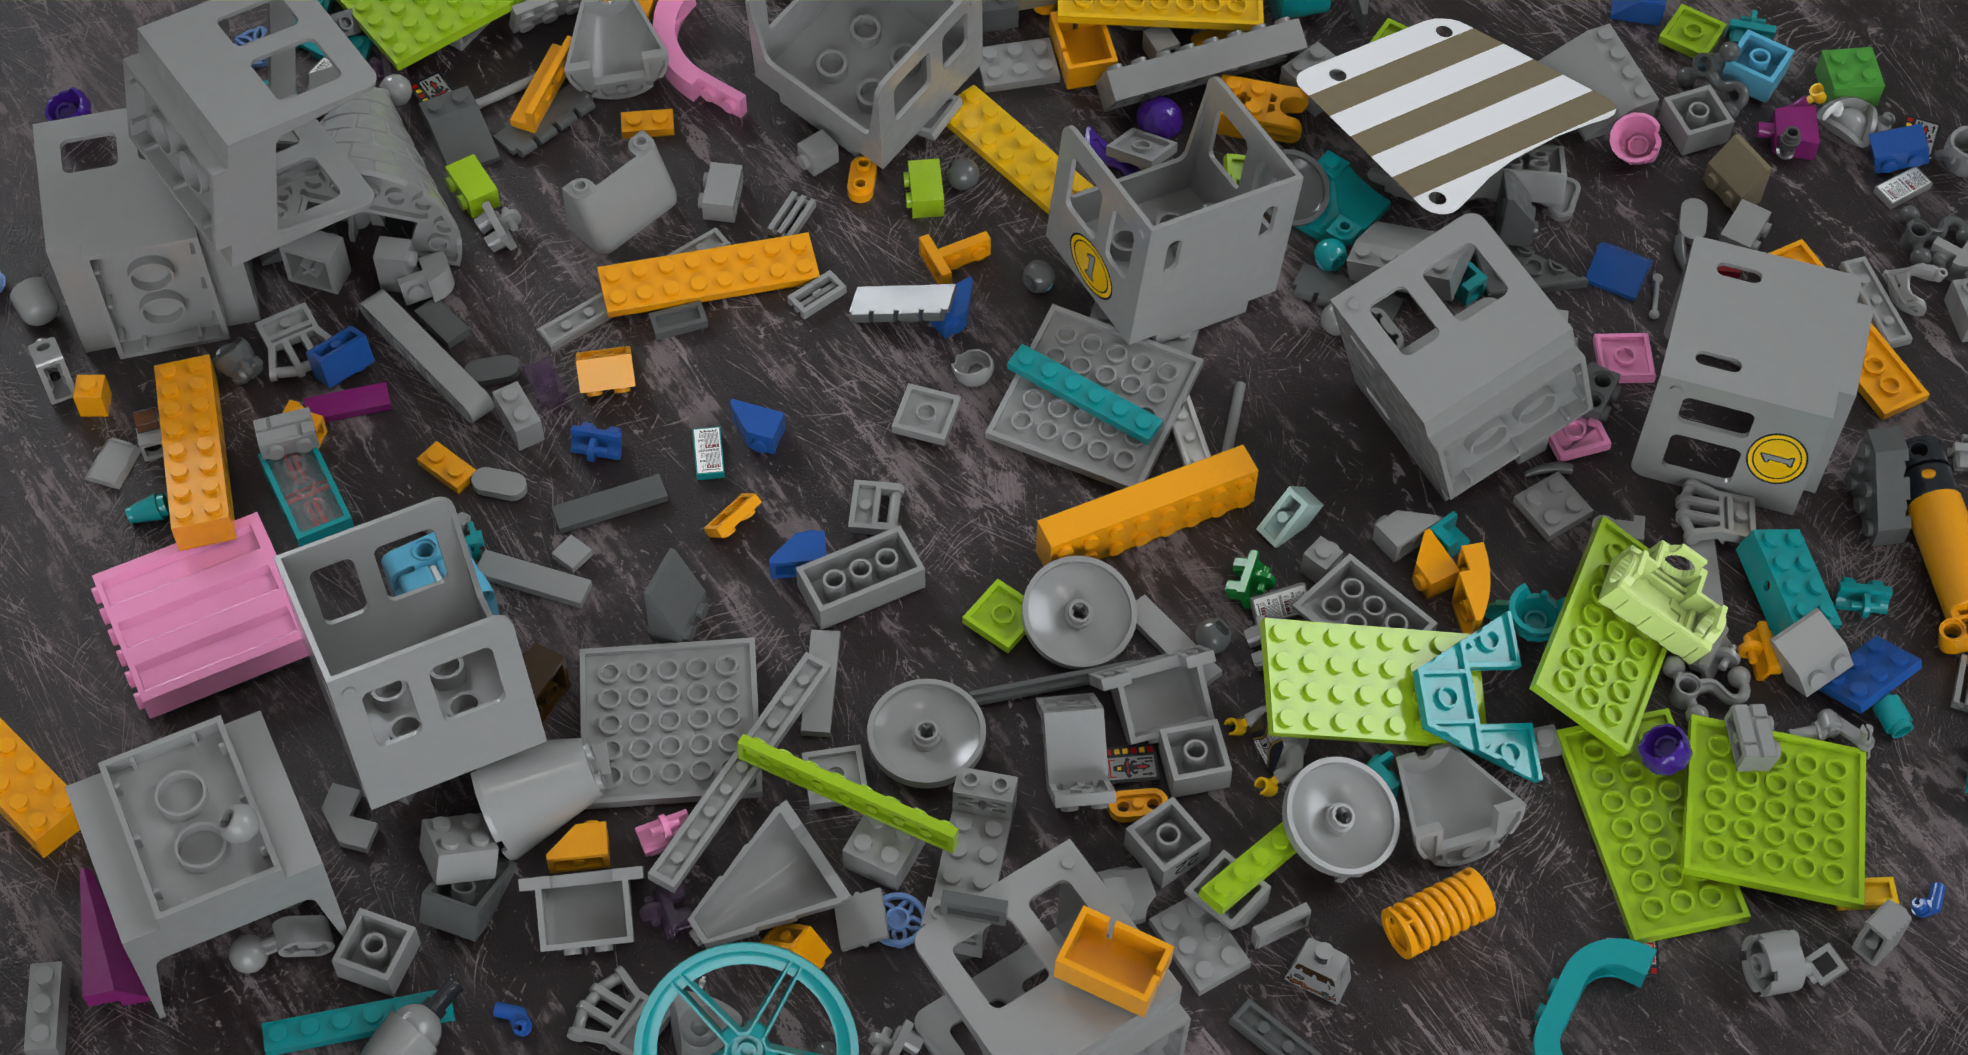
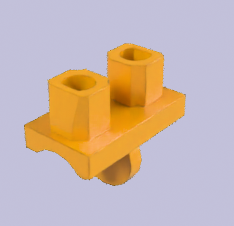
[1737,621,1782,681]

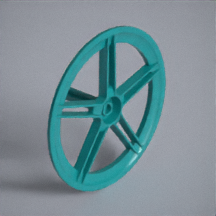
[634,942,859,1055]

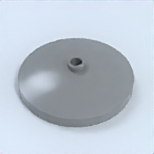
[1021,556,1137,670]
[867,679,986,788]
[1282,757,1400,878]

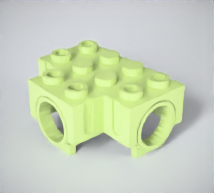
[1598,540,1728,665]

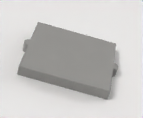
[834,887,890,952]

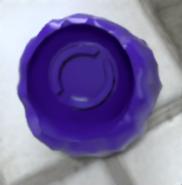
[45,87,92,121]
[1136,95,1183,139]
[1638,723,1693,776]

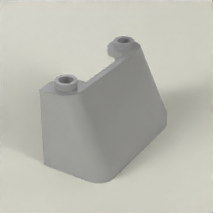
[562,130,677,254]

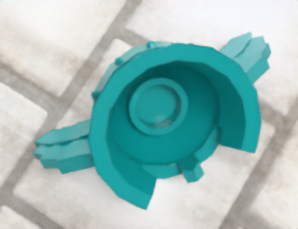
[1484,583,1566,642]

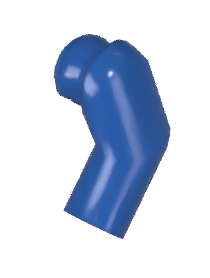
[1911,882,1946,918]
[493,1001,532,1036]

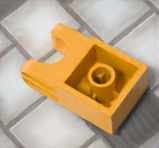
[1216,74,1309,143]

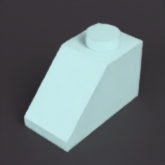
[1256,486,1324,548]

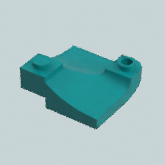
[1296,150,1391,246]

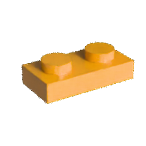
[621,109,675,139]
[417,441,476,494]
[703,493,762,538]

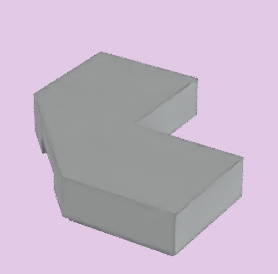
[321,783,379,854]

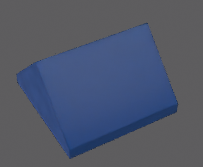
[1586,242,1654,302]

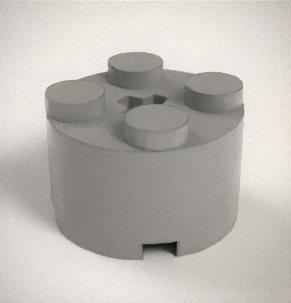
[1741,930,1811,997]

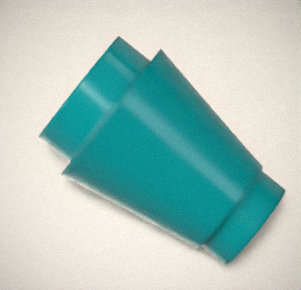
[125,493,170,524]

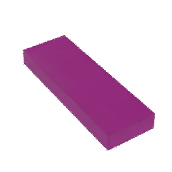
[304,382,392,423]

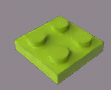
[1658,4,1728,59]
[962,579,1025,653]

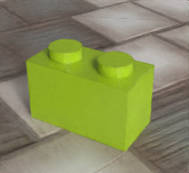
[444,154,501,218]
[903,159,944,218]

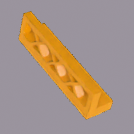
[510,35,572,134]

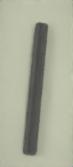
[969,660,1138,706]

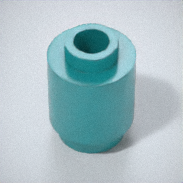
[1872,693,1914,739]

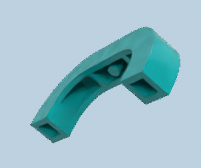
[1530,938,1657,1055]

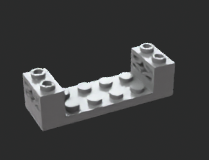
[922,766,1018,958]

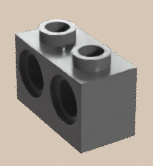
[1581,362,1622,422]

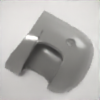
[10,277,58,326]

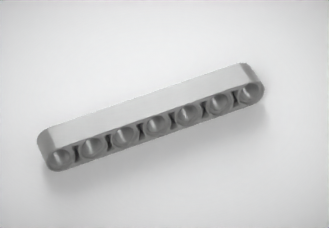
[359,289,495,424]

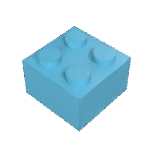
[1721,29,1795,103]

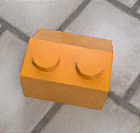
[576,346,636,397]

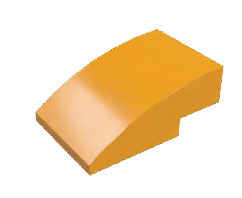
[1451,542,1491,634]

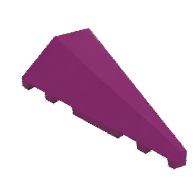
[80,868,151,1007]

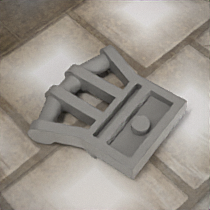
[255,302,332,382]
[1675,478,1756,545]
[567,965,671,1055]

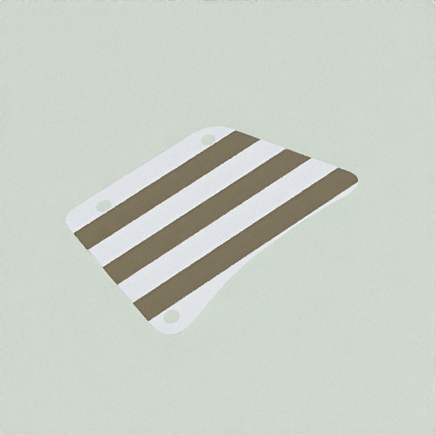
[1296,18,1616,214]

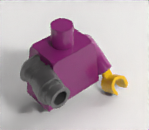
[1756,83,1827,160]

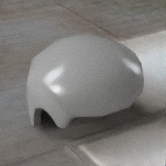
[951,349,994,387]

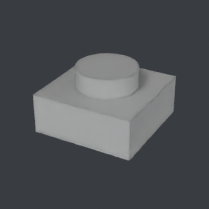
[1533,724,1562,759]

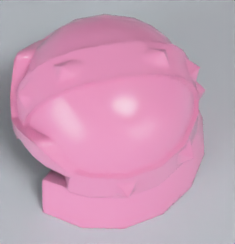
[1609,112,1662,165]

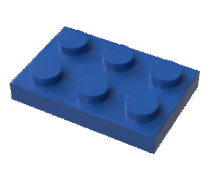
[1818,635,1922,714]

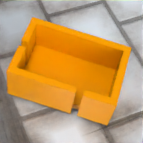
[1049,11,1118,90]
[1053,905,1175,1018]

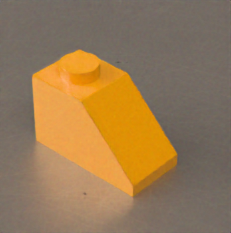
[1412,528,1460,599]
[546,820,610,873]
[760,923,832,969]

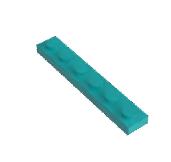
[1007,344,1163,445]
[262,989,455,1055]

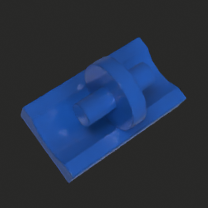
[571,422,622,462]

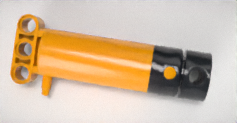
[1904,435,1968,654]

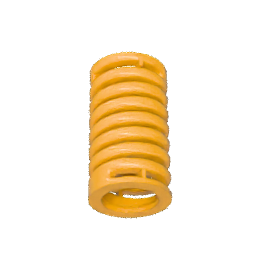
[1381,867,1496,959]

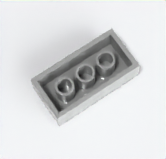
[796,525,925,630]

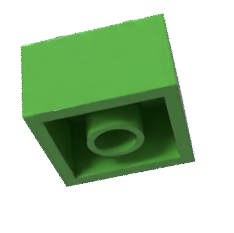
[1815,47,1885,106]

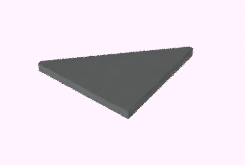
[1472,229,1588,299]

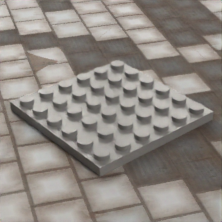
[985,304,1204,489]
[579,637,763,809]

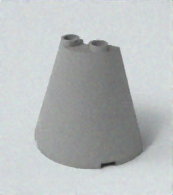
[564,0,669,100]
[470,738,606,861]
[1396,742,1526,867]

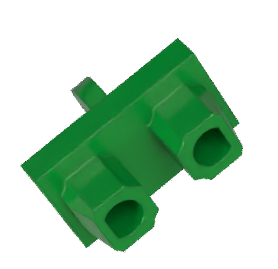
[1225,550,1276,609]

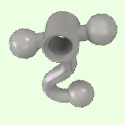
[1662,656,1751,722]

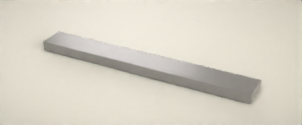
[536,227,731,352]

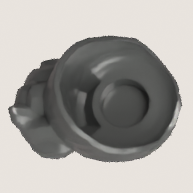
[211,336,263,385]

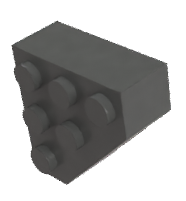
[1845,426,1911,547]

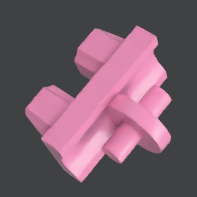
[635,809,689,857]

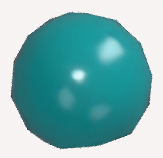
[1314,238,1347,272]

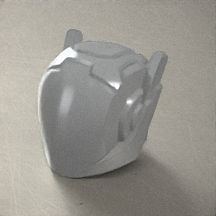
[1935,126,1968,178]

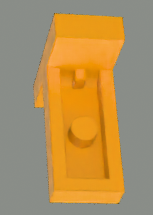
[919,231,991,284]

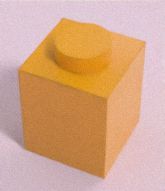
[73,375,112,417]

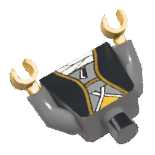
[1224,705,1309,797]

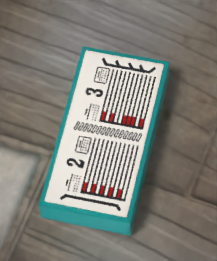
[692,426,725,480]

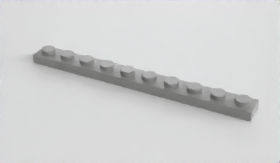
[648,652,831,893]

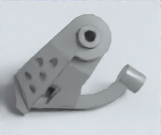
[1882,263,1948,317]

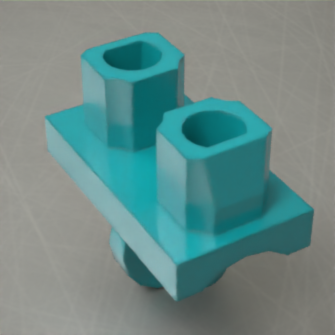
[1725,10,1777,44]
[1834,577,1893,619]

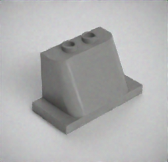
[1088,645,1216,745]
[518,866,646,956]

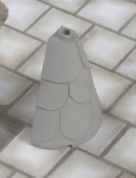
[688,800,853,949]

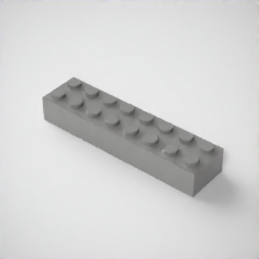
[1095,17,1308,112]

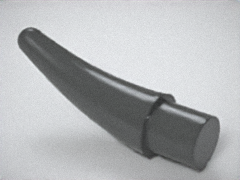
[1673,234,1687,270]
[1523,461,1573,477]

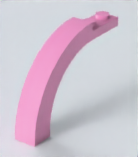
[653,0,747,118]

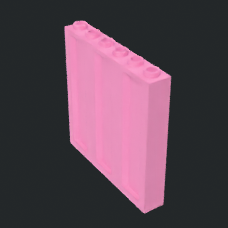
[91,512,309,719]

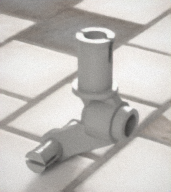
[1787,709,1875,760]

